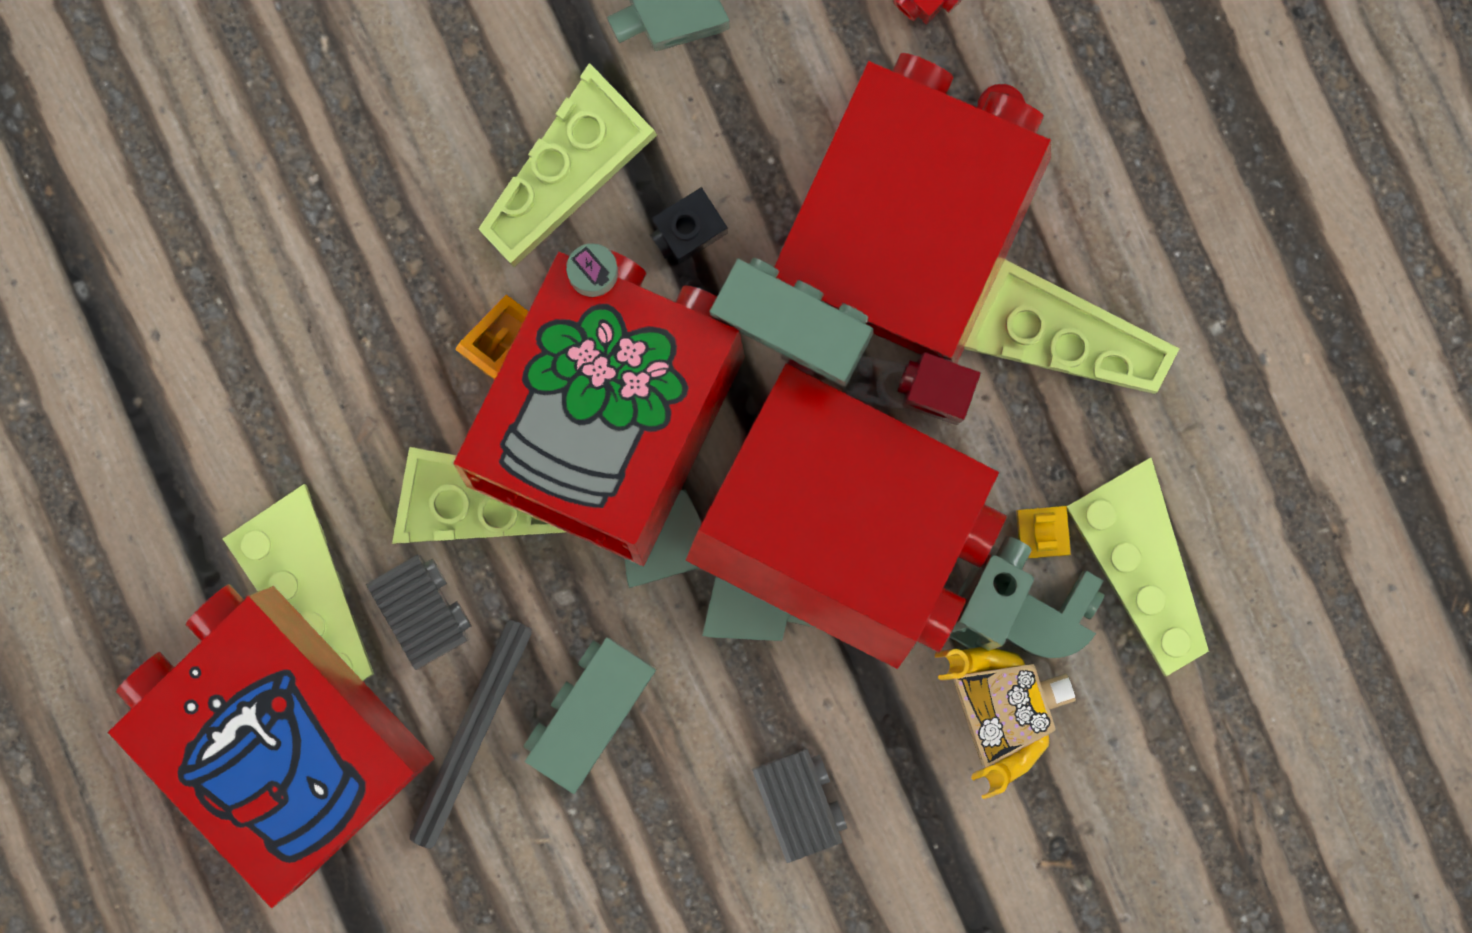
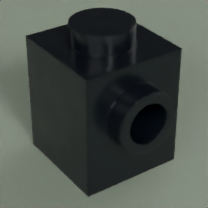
[649,187,728,265]

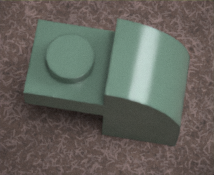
[1006,571,1105,658]

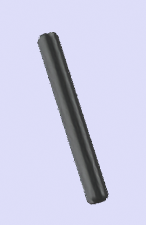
[410,620,532,849]

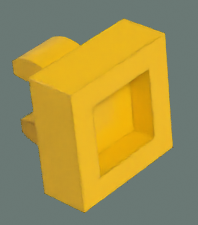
[1016,506,1071,559]

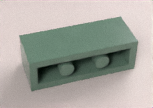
[710,257,873,387]
[523,637,657,794]

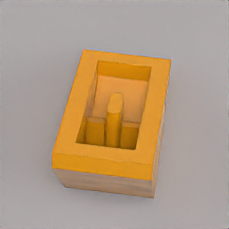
[455,294,528,380]

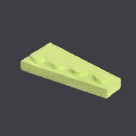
[479,63,657,267]
[964,259,1180,394]
[392,447,566,544]
[1067,457,1209,676]
[223,484,374,681]

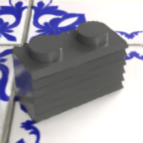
[366,555,472,670]
[752,748,848,863]

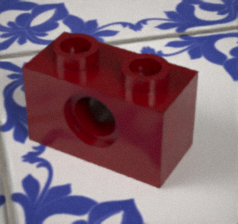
[897,352,981,426]

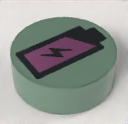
[566,243,618,297]

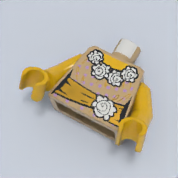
[935,647,1076,799]

